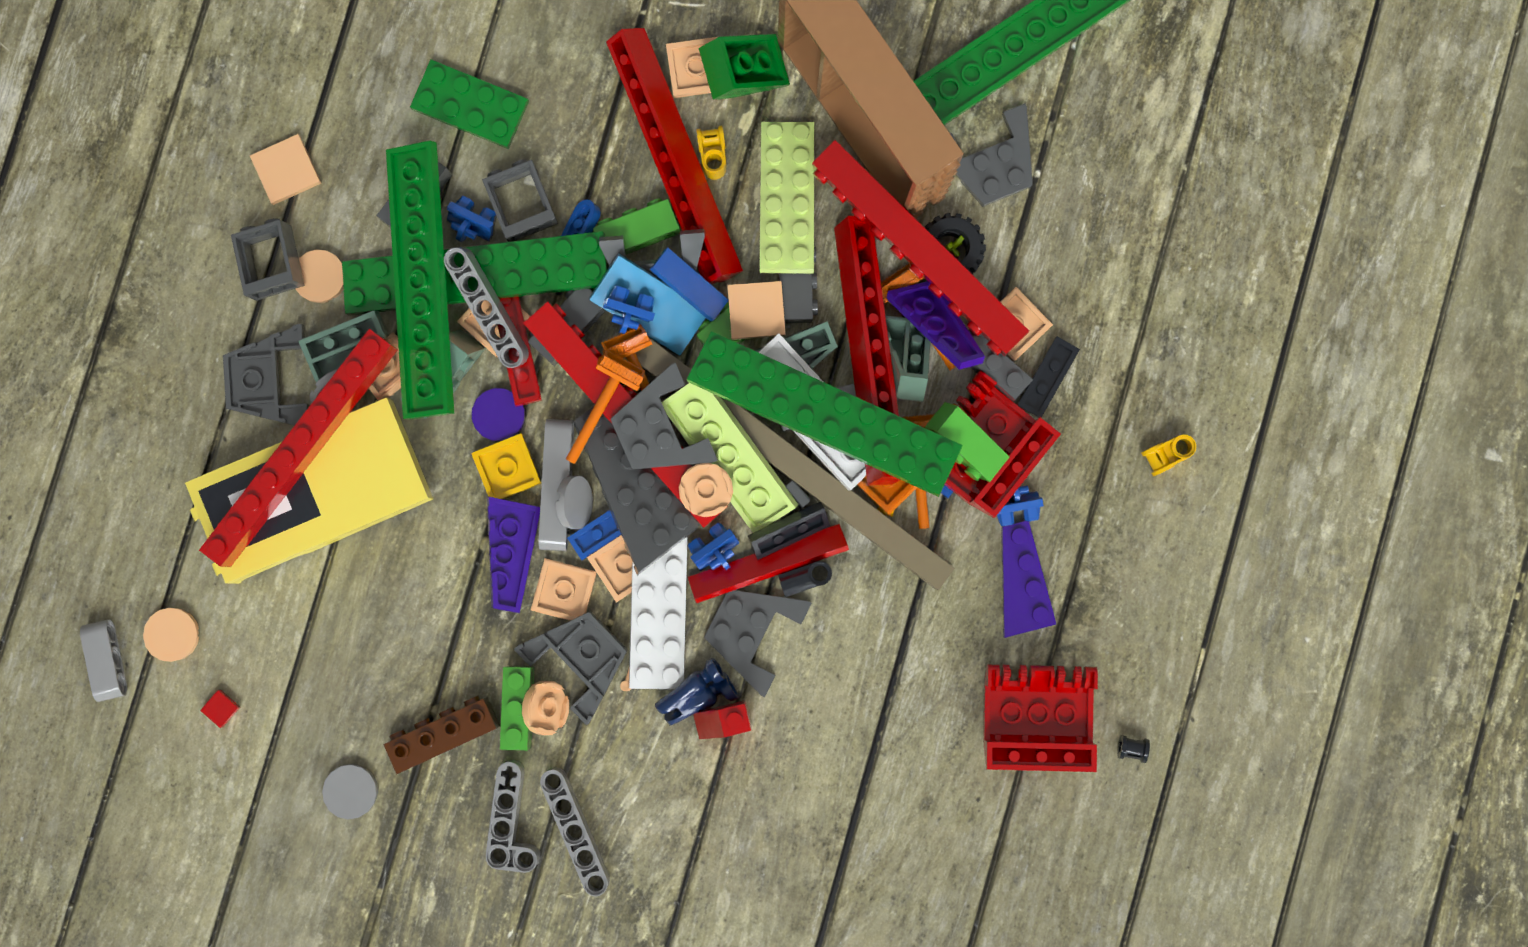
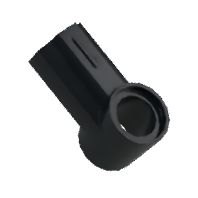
[778,561,832,597]

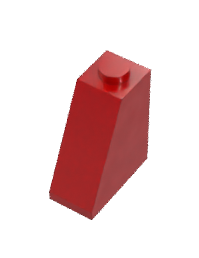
[693,700,752,739]

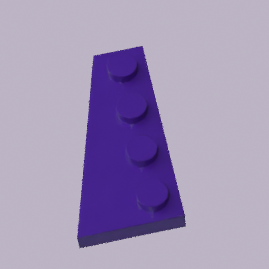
[886,281,985,370]
[487,497,540,613]
[1001,521,1056,638]

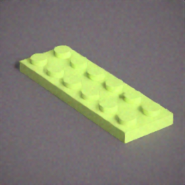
[760,122,814,274]
[661,383,798,533]

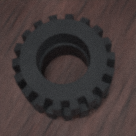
[925,213,986,275]

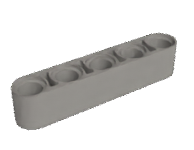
[444,247,529,368]
[539,419,574,551]
[540,767,610,897]

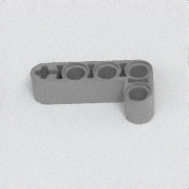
[486,760,541,873]

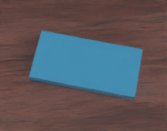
[589,253,706,355]

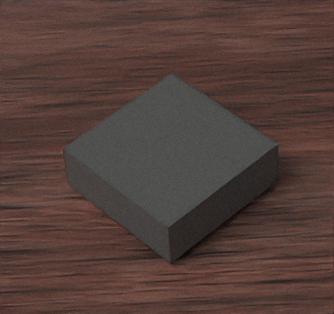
[785,480,810,510]

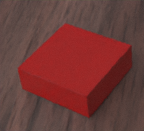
[200,689,241,728]

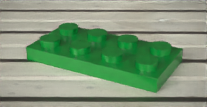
[410,59,529,149]

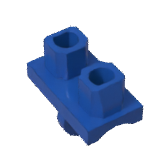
[447,196,496,242]
[603,286,655,334]
[997,485,1044,526]
[688,523,740,571]

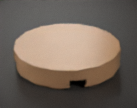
[296,250,344,303]
[679,463,733,517]
[143,608,199,662]
[522,681,569,735]

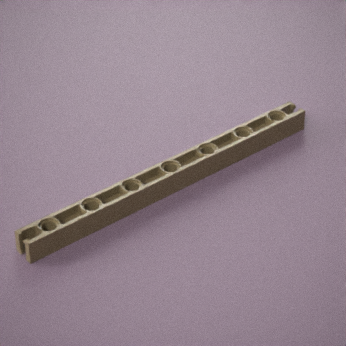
[635,339,955,590]

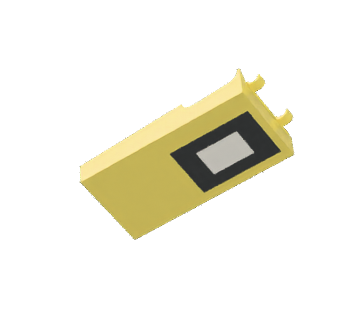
[185,398,433,584]

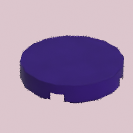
[471,388,525,441]

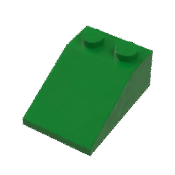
[699,34,790,100]

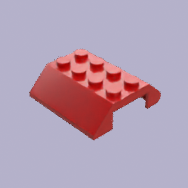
[945,371,1061,518]
[983,664,1098,772]

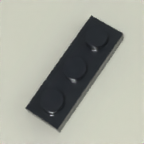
[1017,336,1080,419]
[748,502,830,560]

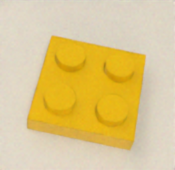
[471,433,542,499]

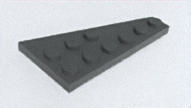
[574,406,700,576]

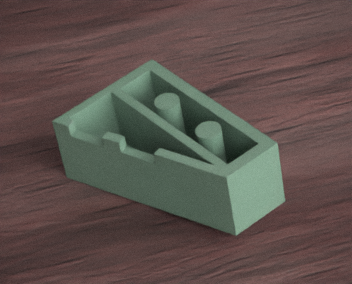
[298,310,389,383]
[885,316,931,402]
[754,321,838,369]
[400,329,486,419]

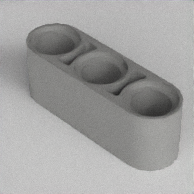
[80,619,127,702]

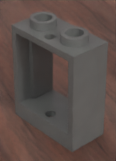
[482,159,558,242]
[231,218,305,301]

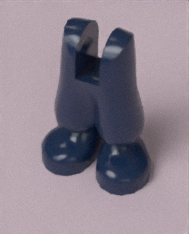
[654,658,739,726]

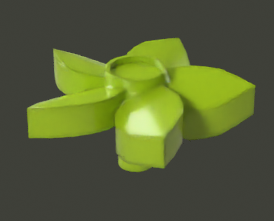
[945,235,964,258]

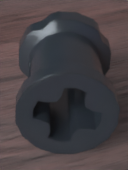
[1117,735,1150,763]

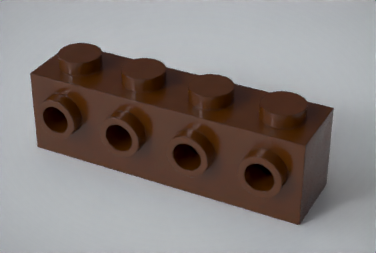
[383,695,500,774]

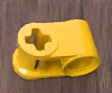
[696,125,727,180]
[1141,435,1196,477]

